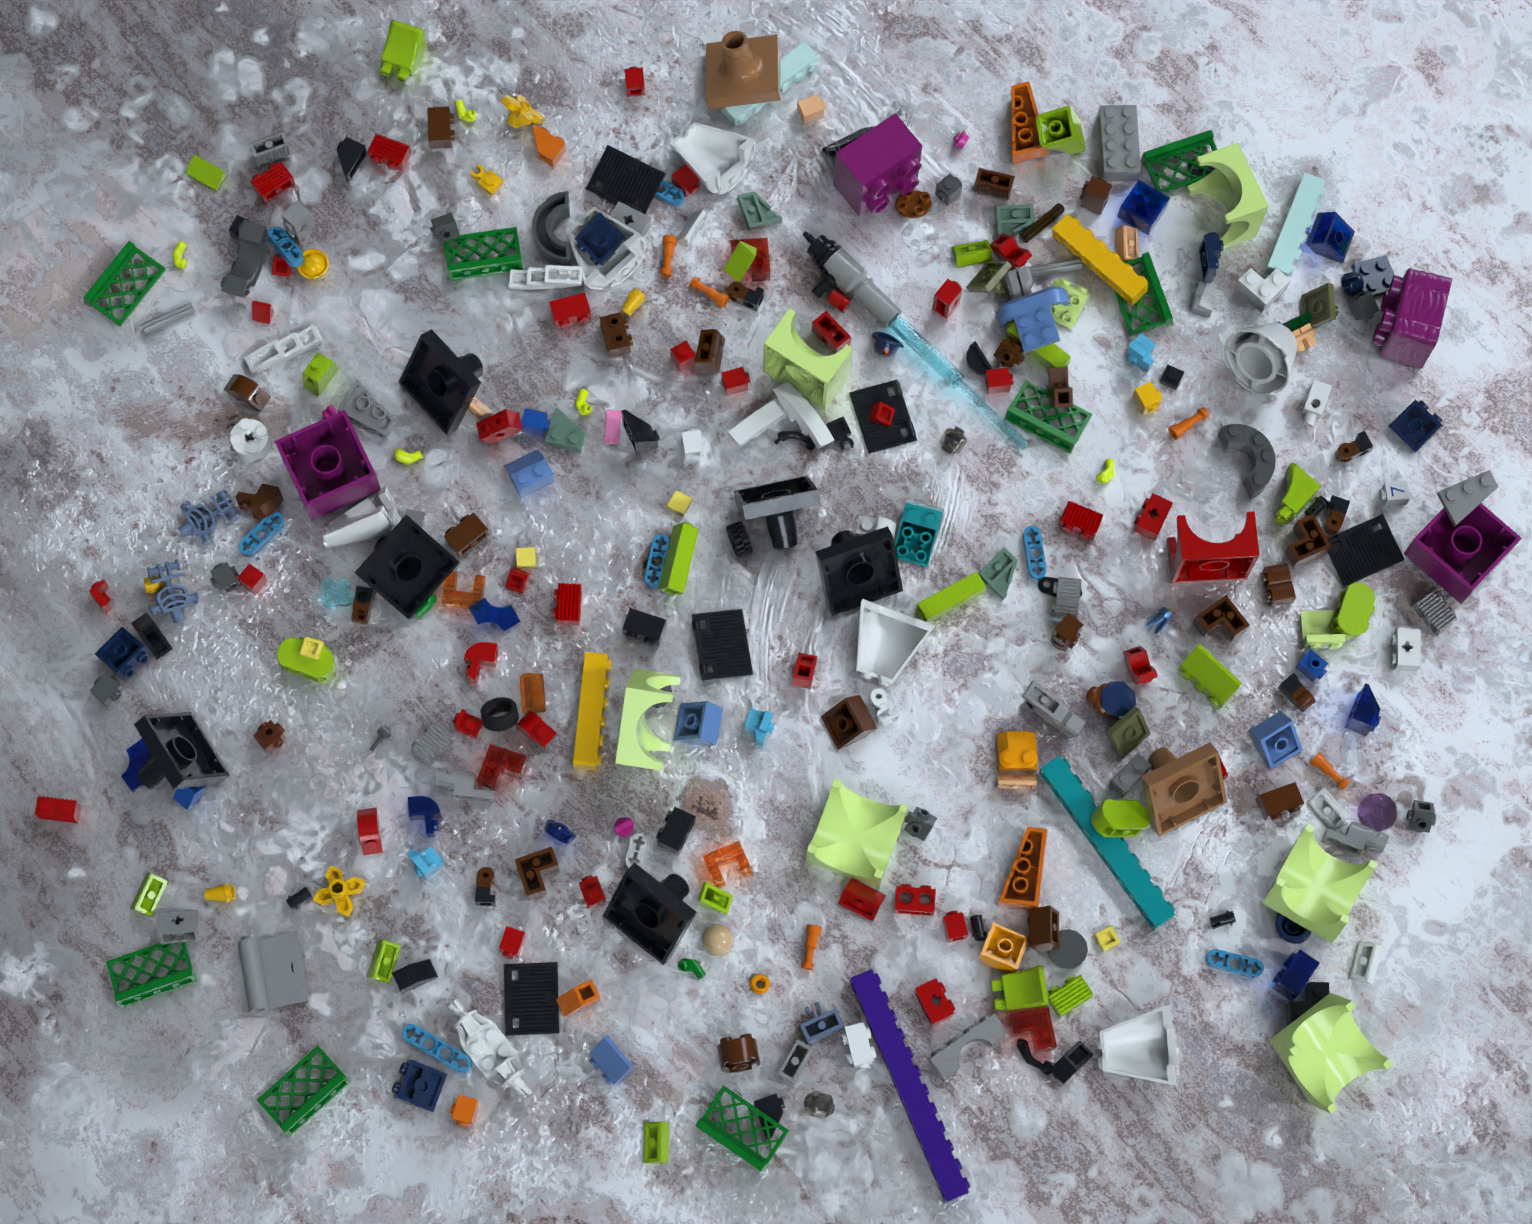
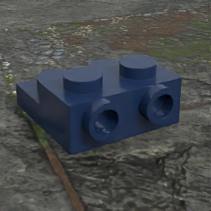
[574,212,627,266]
[1199,232,1224,283]
[1388,399,1443,452]
[95,627,151,681]
[391,1059,448,1112]

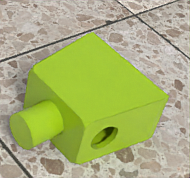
[302,352,339,396]

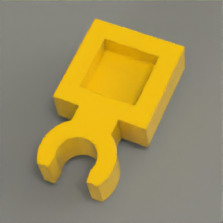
[470,164,504,196]

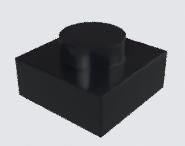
[1159,364,1184,390]

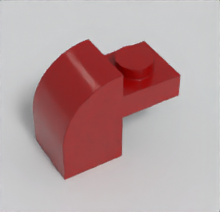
[989,233,1032,270]
[464,642,499,684]
[1123,645,1158,685]
[792,652,818,689]
[515,710,557,749]
[357,807,383,855]

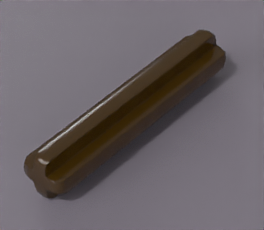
[1020,203,1065,243]

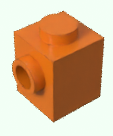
[450,1095,479,1128]

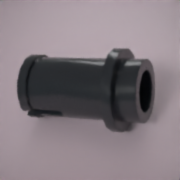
[1304,496,1328,517]
[286,887,312,910]
[1209,910,1236,930]
[970,915,987,941]

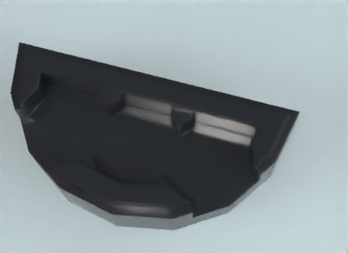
[966,341,993,376]

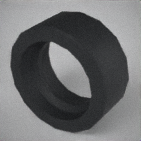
[480,697,519,732]

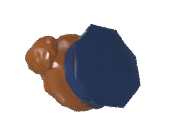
[1086,681,1136,718]

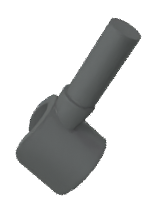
[370,726,391,752]

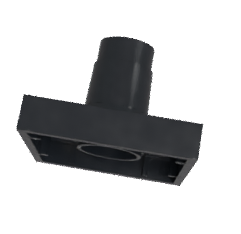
[398,329,483,435]
[734,476,821,549]
[354,515,460,620]
[815,526,903,616]
[134,712,230,791]
[603,863,697,965]

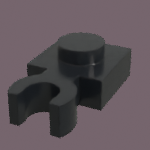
[826,416,854,452]

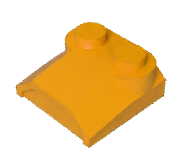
[996,731,1038,772]
[979,922,1028,973]

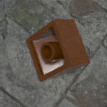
[821,695,878,750]

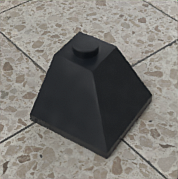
[621,409,660,456]

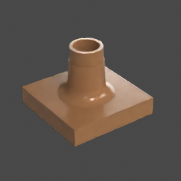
[706,31,781,109]
[1141,742,1227,837]

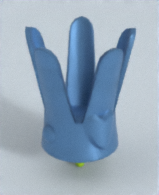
[1146,607,1173,634]

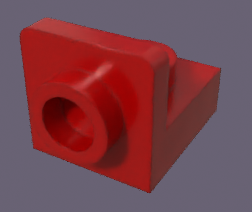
[89,579,112,613]
[453,709,484,740]
[579,875,606,908]

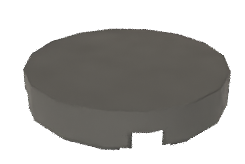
[1048,929,1088,969]

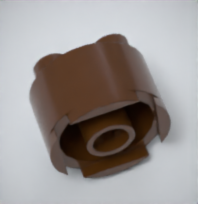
[717,1034,761,1073]

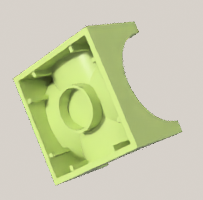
[1186,143,1269,249]
[615,668,681,771]
[805,779,908,888]
[1262,824,1378,943]
[1269,993,1393,1114]

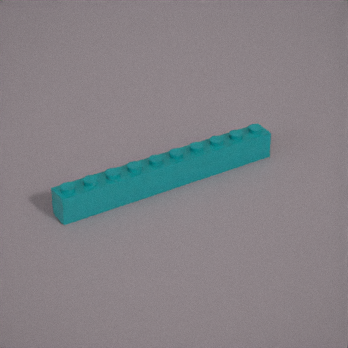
[1039,755,1175,931]

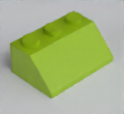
[1178,643,1242,709]

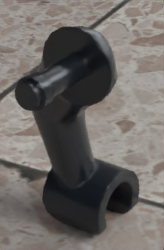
[774,431,815,451]
[1017,1038,1052,1075]

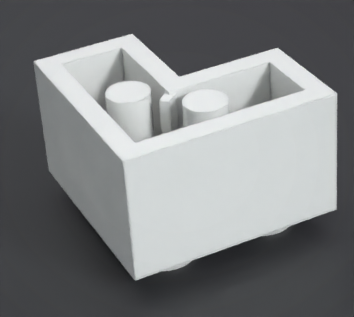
[1235,268,1291,313]

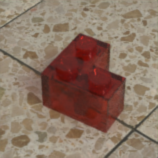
[730,238,770,282]
[477,744,528,791]
[1007,1007,1057,1054]

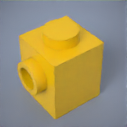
[1132,381,1162,414]

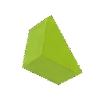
[698,882,733,914]

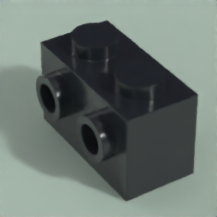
[622,608,667,646]
[656,807,696,855]

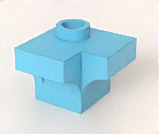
[1125,333,1155,372]
[744,708,775,747]
[406,846,445,880]

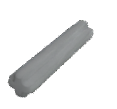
[1029,258,1083,278]
[141,303,195,334]

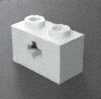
[1390,628,1421,671]

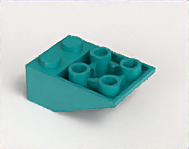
[895,499,944,567]

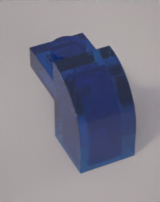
[407,796,442,838]

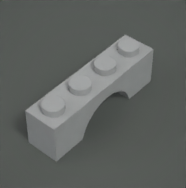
[929,1013,1009,1081]

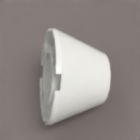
[1224,323,1298,396]

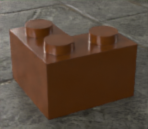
[1285,514,1331,568]
[1193,595,1250,642]
[514,847,560,901]

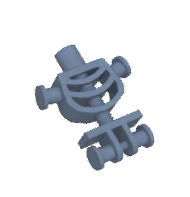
[178,490,241,546]
[147,559,199,623]

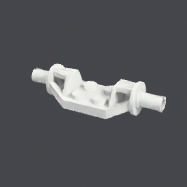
[448,999,532,1100]

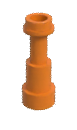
[660,235,677,278]
[689,277,730,309]
[1168,407,1209,440]
[1309,752,1350,790]
[801,924,822,970]

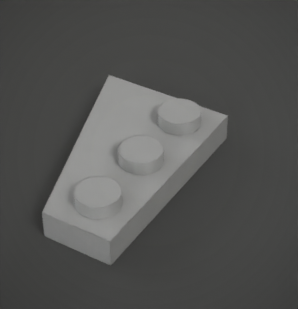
[337,379,396,438]
[1437,470,1499,527]

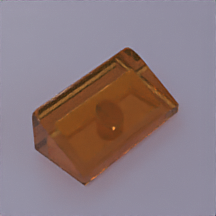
[520,673,546,714]

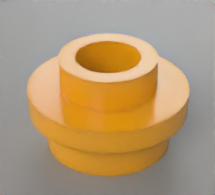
[750,974,770,994]

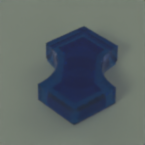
[468,598,521,631]
[121,739,153,793]

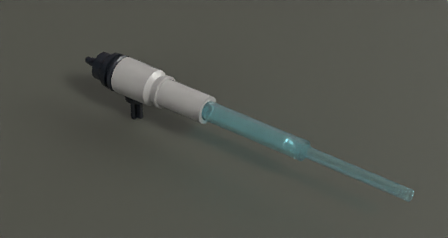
[803,231,1029,450]

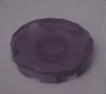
[1357,793,1397,832]

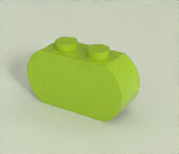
[1329,582,1376,641]
[277,637,336,683]
[1091,799,1150,837]

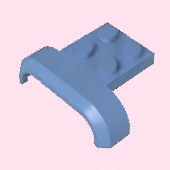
[996,286,1071,353]

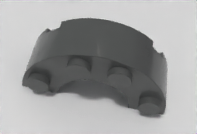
[532,191,571,266]
[221,220,268,298]
[1218,424,1276,499]

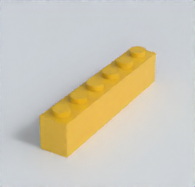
[1052,213,1148,306]
[573,652,612,771]

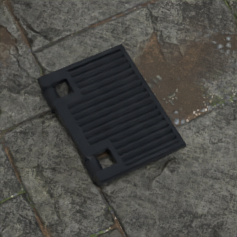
[822,126,875,157]
[586,145,666,214]
[849,380,917,454]
[1327,514,1405,587]
[691,609,753,681]
[504,962,559,1036]

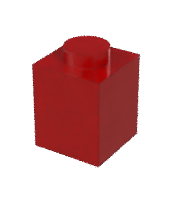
[625,66,645,97]
[671,164,700,197]
[670,340,696,372]
[721,367,751,396]
[985,368,1014,394]
[237,563,268,595]
[942,911,968,943]
[499,926,526,959]

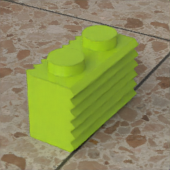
[1048,975,1094,1018]

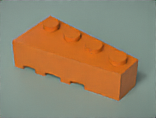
[1011,81,1048,164]
[998,827,1048,910]

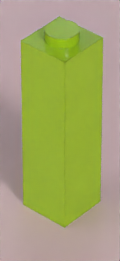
[1006,320,1071,369]
[658,522,699,596]
[915,571,987,623]

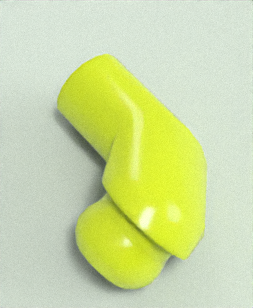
[454,100,477,122]
[172,241,187,269]
[575,389,592,416]
[394,448,423,465]
[1096,459,1115,484]

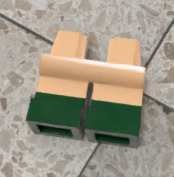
[1282,311,1318,353]

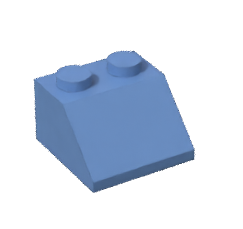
[504,450,555,498]
[673,701,723,746]
[1249,711,1303,770]
[589,1035,634,1087]

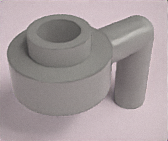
[1190,280,1212,318]

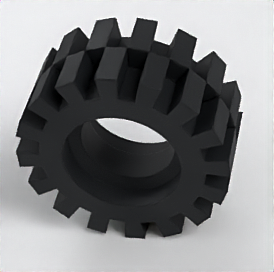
[726,521,753,558]

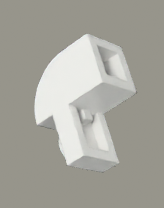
[856,515,896,539]

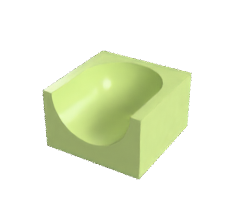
[763,308,853,411]

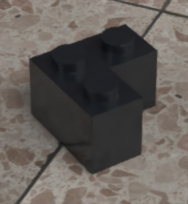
[1286,982,1329,1025]

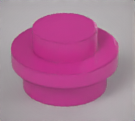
[953,130,969,148]

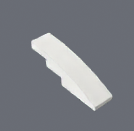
[509,265,583,290]
[244,325,323,374]
[773,382,834,449]
[728,397,787,448]

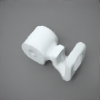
[870,688,899,726]

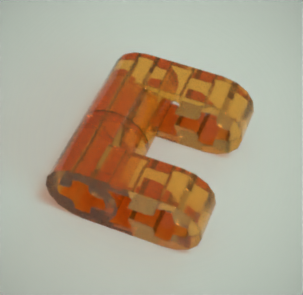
[442,571,486,611]
[703,841,753,888]

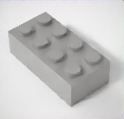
[1098,105,1141,182]

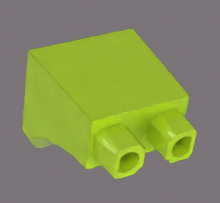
[380,20,428,83]
[1036,105,1086,154]
[1274,462,1321,526]
[990,965,1049,1013]

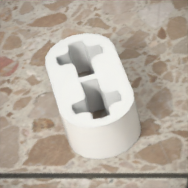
[625,833,648,869]

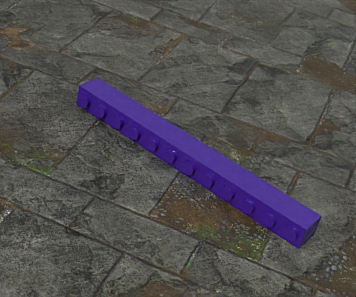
[849,969,970,1204]

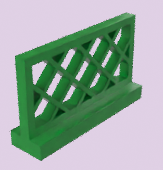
[1141,130,1217,195]
[444,227,523,281]
[83,241,166,327]
[1114,252,1173,336]
[1004,380,1092,453]
[106,942,197,1008]
[257,1045,350,1137]
[695,1085,790,1172]

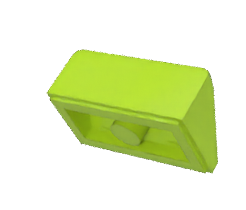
[185,154,226,191]
[952,240,993,267]
[723,241,757,282]
[130,873,168,917]
[367,939,401,984]
[644,1121,669,1164]

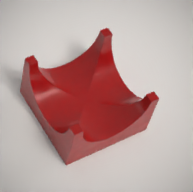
[1167,511,1260,583]

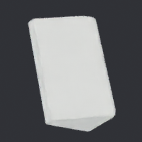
[677,210,706,247]
[1308,788,1350,829]
[1349,941,1382,985]

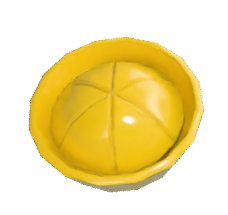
[297,249,329,279]

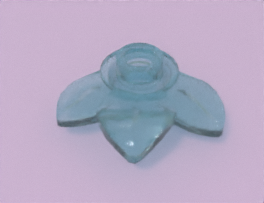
[320,577,355,610]

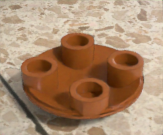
[895,190,932,218]

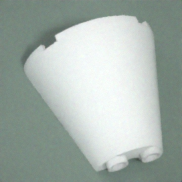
[670,122,756,194]
[567,207,646,290]
[322,486,402,548]
[856,599,935,686]
[1097,1005,1180,1086]

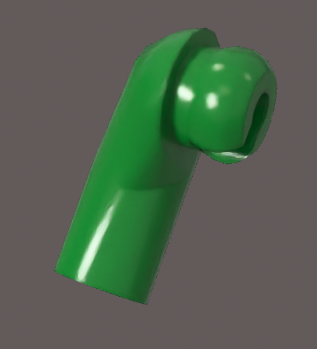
[415,593,437,618]
[678,958,706,980]

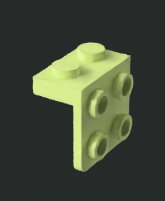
[1051,277,1090,328]
[1300,610,1346,650]

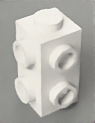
[841,1022,876,1071]

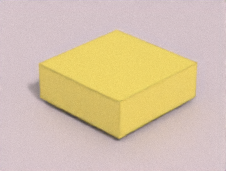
[667,490,693,516]
[516,547,536,568]
[299,636,324,661]
[1094,925,1121,952]

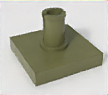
[966,261,1012,297]
[1301,283,1339,328]
[1107,706,1151,758]

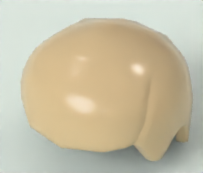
[702,924,733,956]

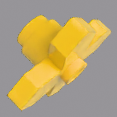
[500,95,546,129]
[313,866,366,917]

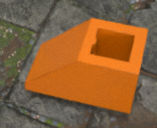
[533,125,566,168]
[556,979,600,1018]

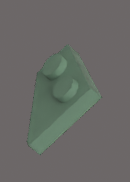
[737,191,783,230]
[996,204,1034,238]
[545,408,587,453]
[978,547,1018,600]

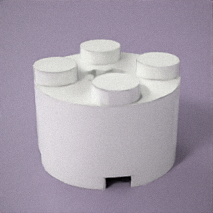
[230,418,271,462]

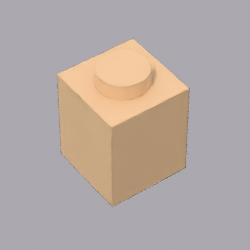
[797,94,826,125]

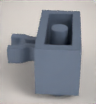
[799,1001,844,1045]

